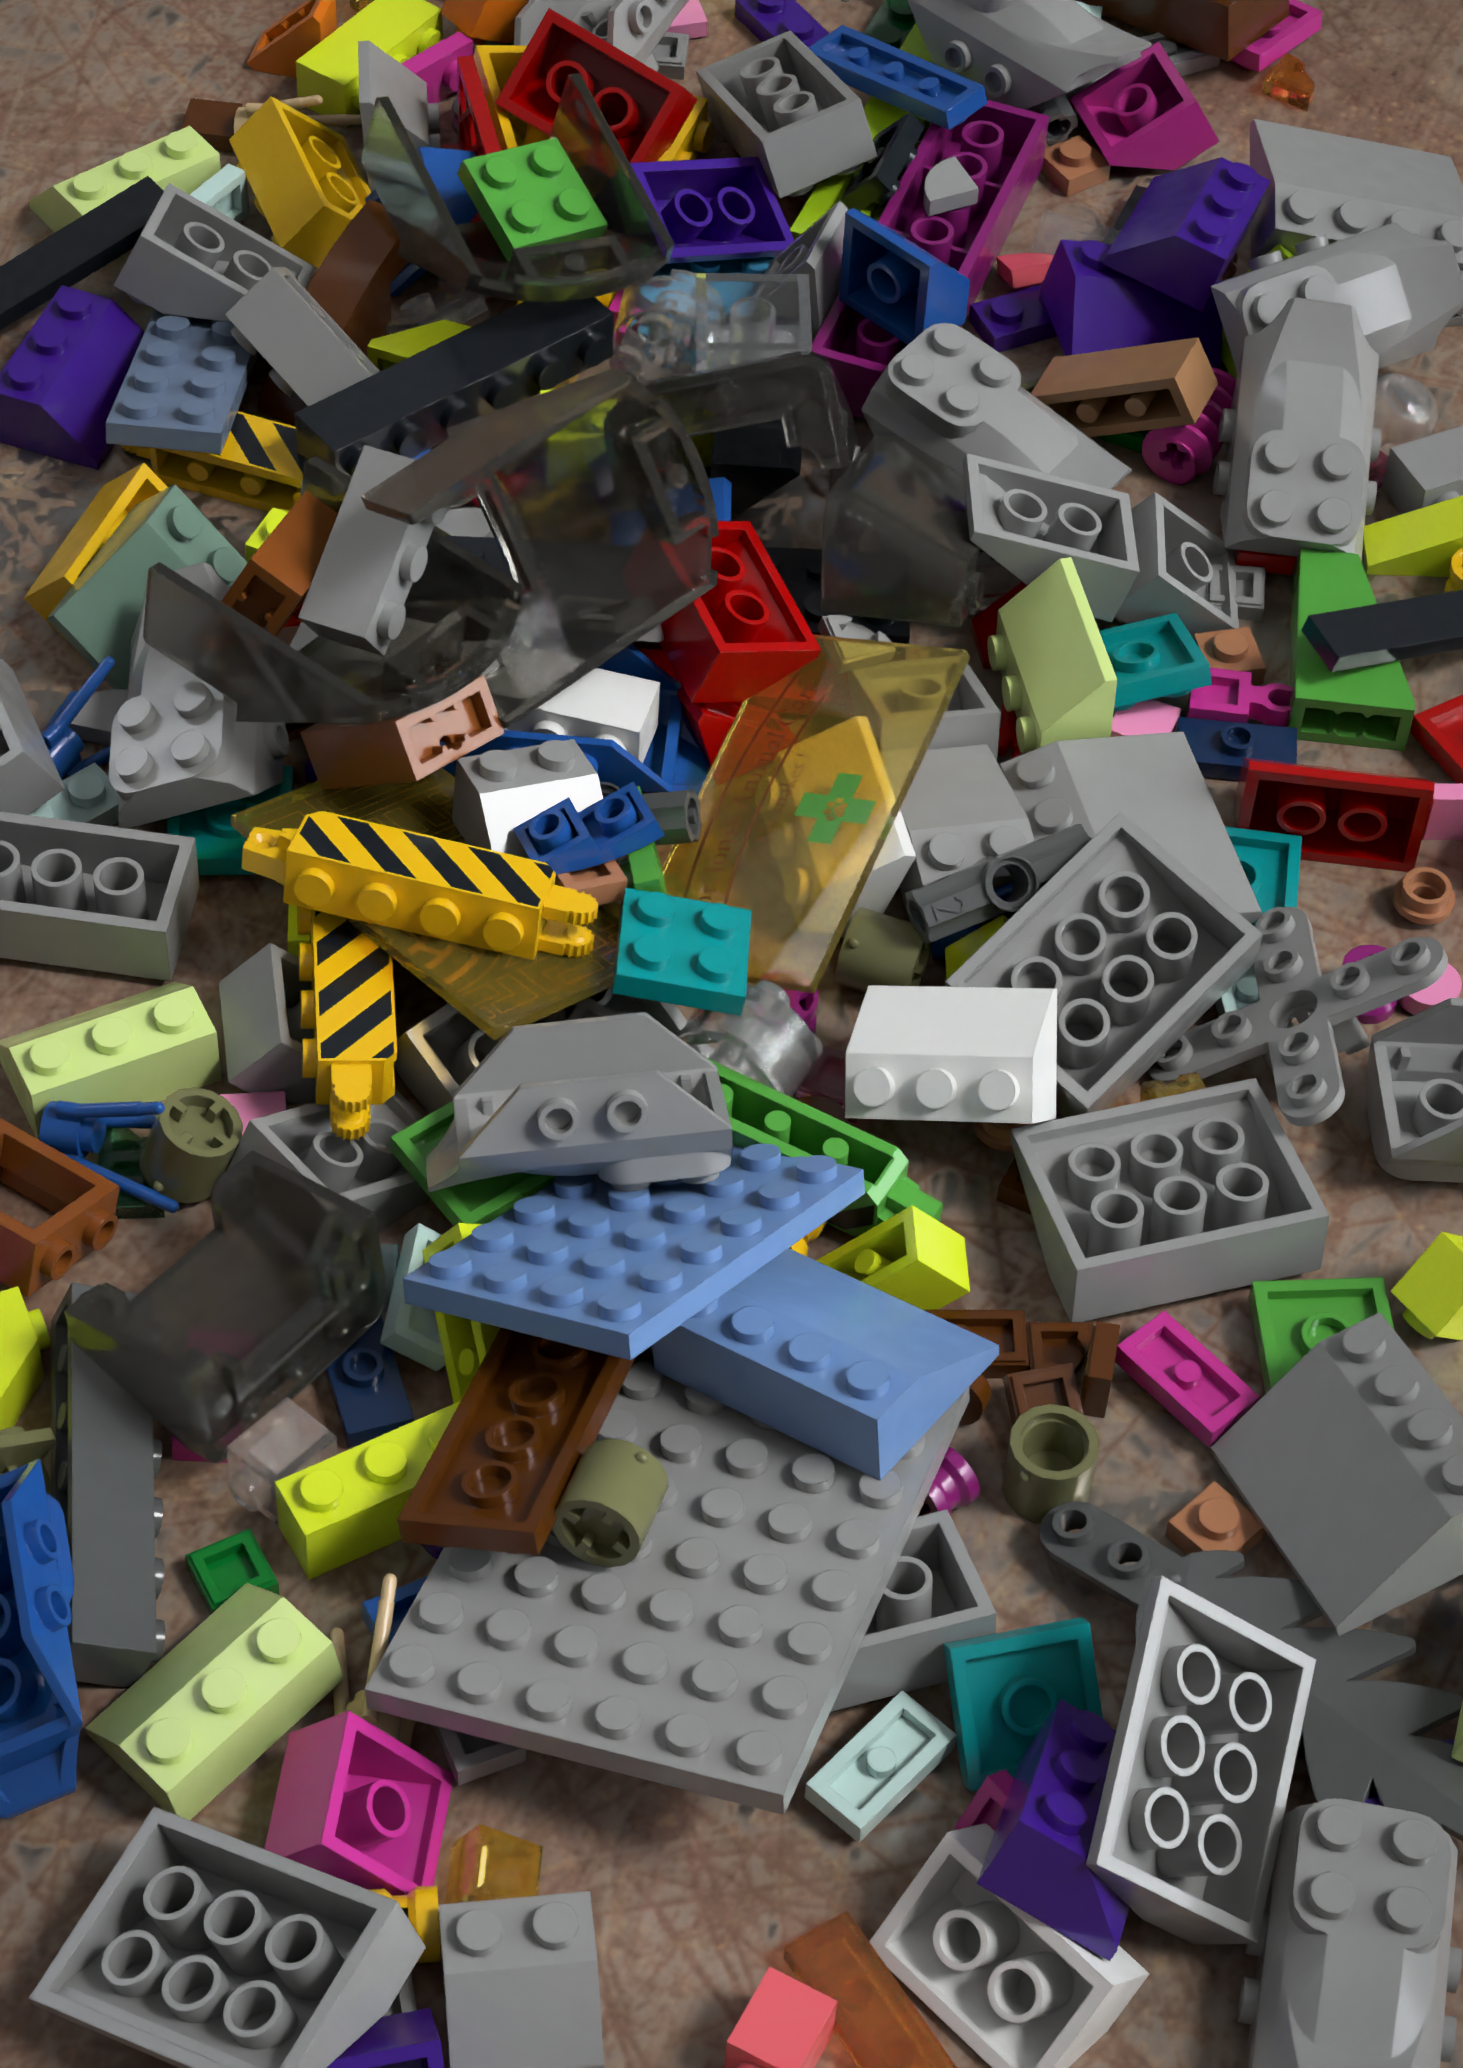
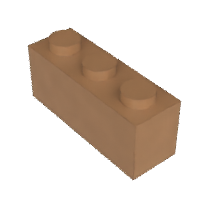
[1031,337,1218,437]

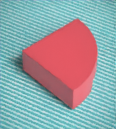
[996,253,1054,290]

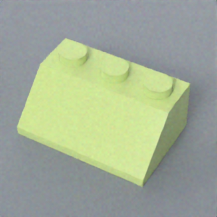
[29,126,221,233]
[987,557,1117,753]
[0,982,222,1140]
[85,1583,344,1820]

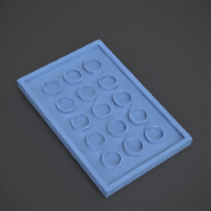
[402,1143,865,1360]

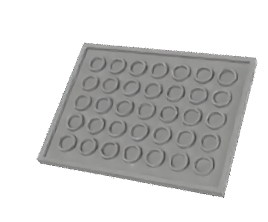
[364,1346,970,1815]

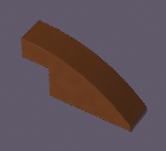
[257,199,418,427]

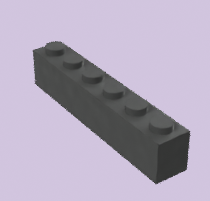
[51,1282,166,1688]

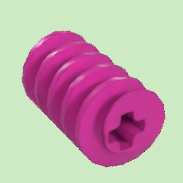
[1142,368,1236,485]

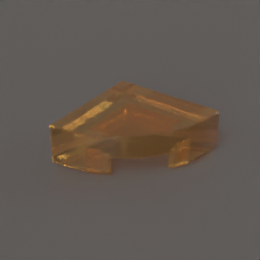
[1262,52,1315,111]

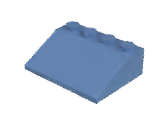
[652,1248,999,1480]

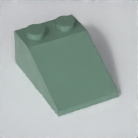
[47,484,248,690]

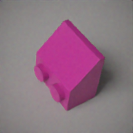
[1070,41,1220,170]
[264,1710,454,1909]

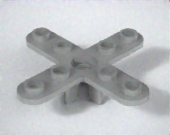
[1147,907,1448,1127]

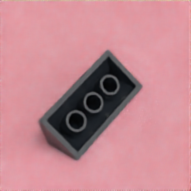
[710,310,813,520]

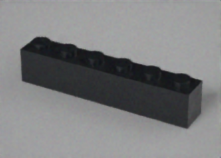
[295,278,614,495]

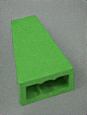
[1287,548,1415,751]

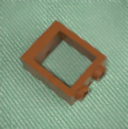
[194,490,338,678]
[300,675,505,790]
[0,1118,120,1297]

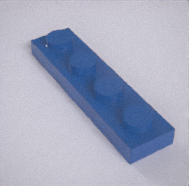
[809,25,987,130]

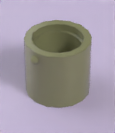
[835,907,933,993]
[139,1087,243,1204]
[1002,1404,1099,1524]
[553,1438,669,1567]

